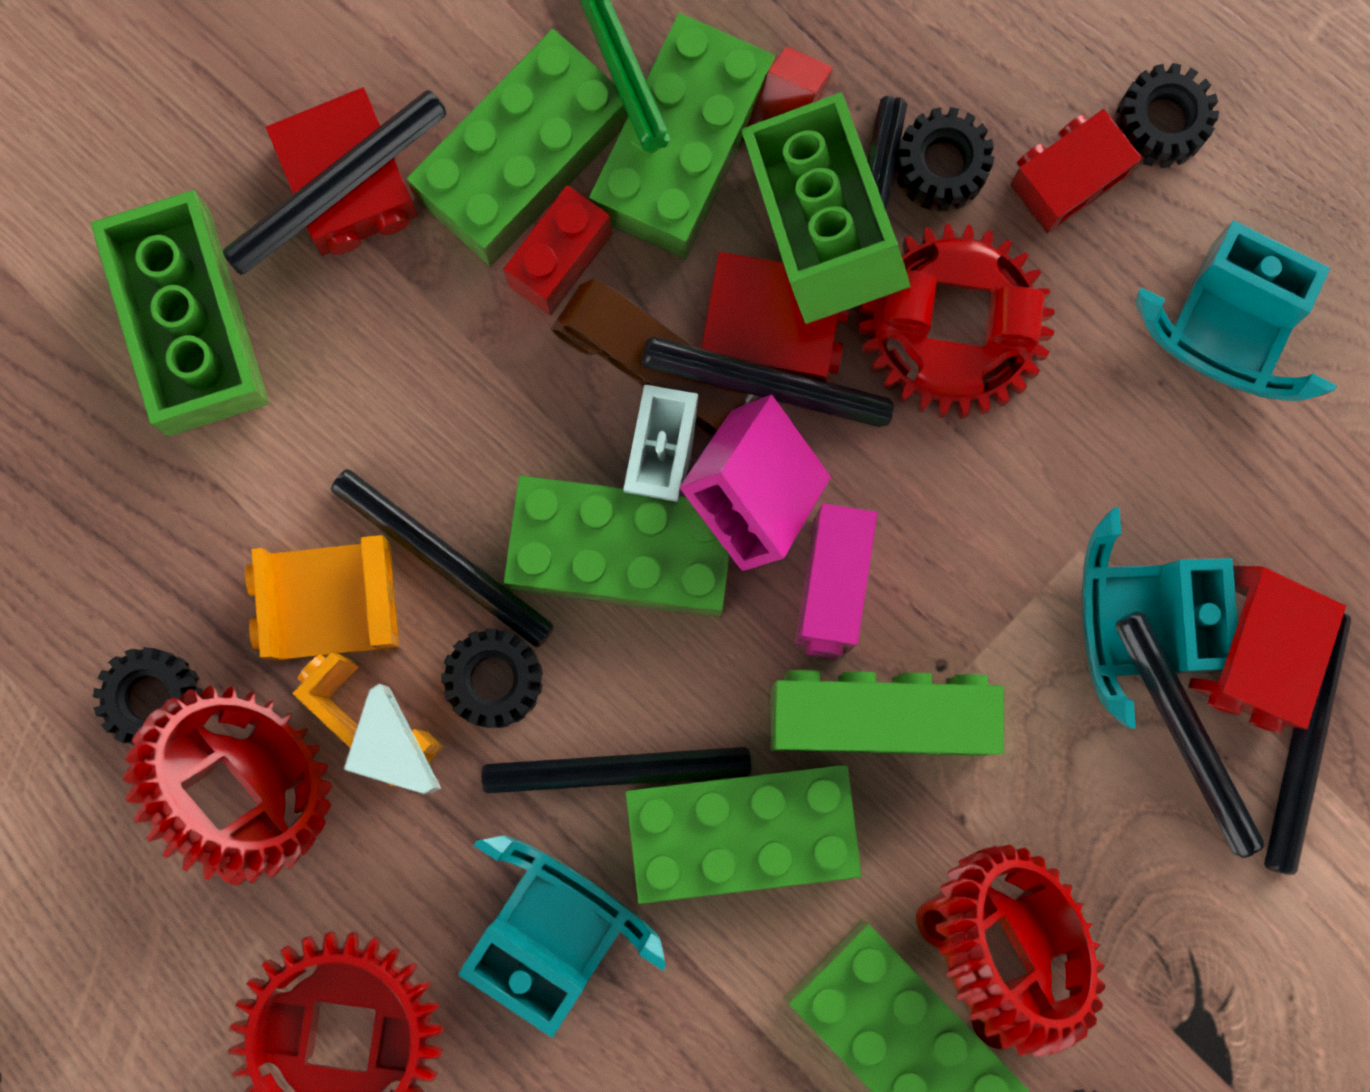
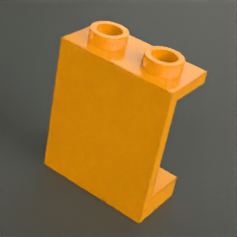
[245,535,400,661]
[292,652,445,787]

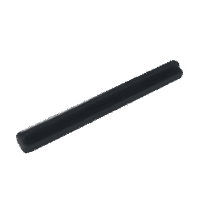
[222,90,446,275]
[641,337,894,427]
[331,469,554,647]
[1115,611,1264,858]
[1264,613,1351,875]
[481,747,751,794]

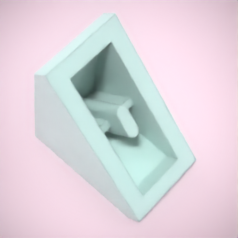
[623,384,699,502]
[344,684,441,794]

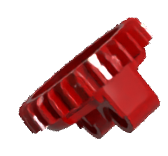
[858,224,1055,419]
[123,685,332,886]
[916,844,1105,1058]
[228,931,444,1092]

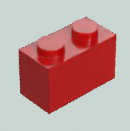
[1010,109,1142,234]
[503,185,612,316]

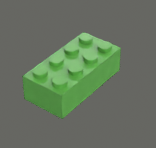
[589,13,775,260]
[406,28,628,267]
[741,92,911,324]
[90,190,270,437]
[504,475,729,617]
[770,670,1004,756]
[626,765,862,904]
[785,919,1030,1092]

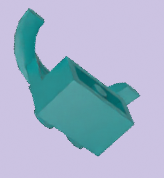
[1135,220,1337,401]
[1082,507,1238,728]
[457,835,666,1038]

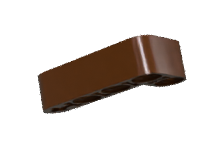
[551,279,760,437]

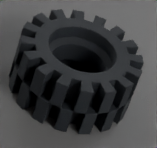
[1115,63,1219,168]
[895,107,995,211]
[441,629,543,728]
[93,647,203,746]

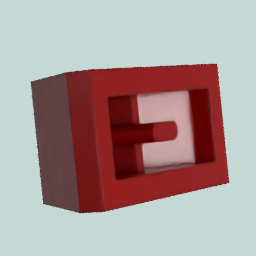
[743,47,833,140]

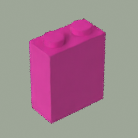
[679,394,831,571]
[795,503,878,660]

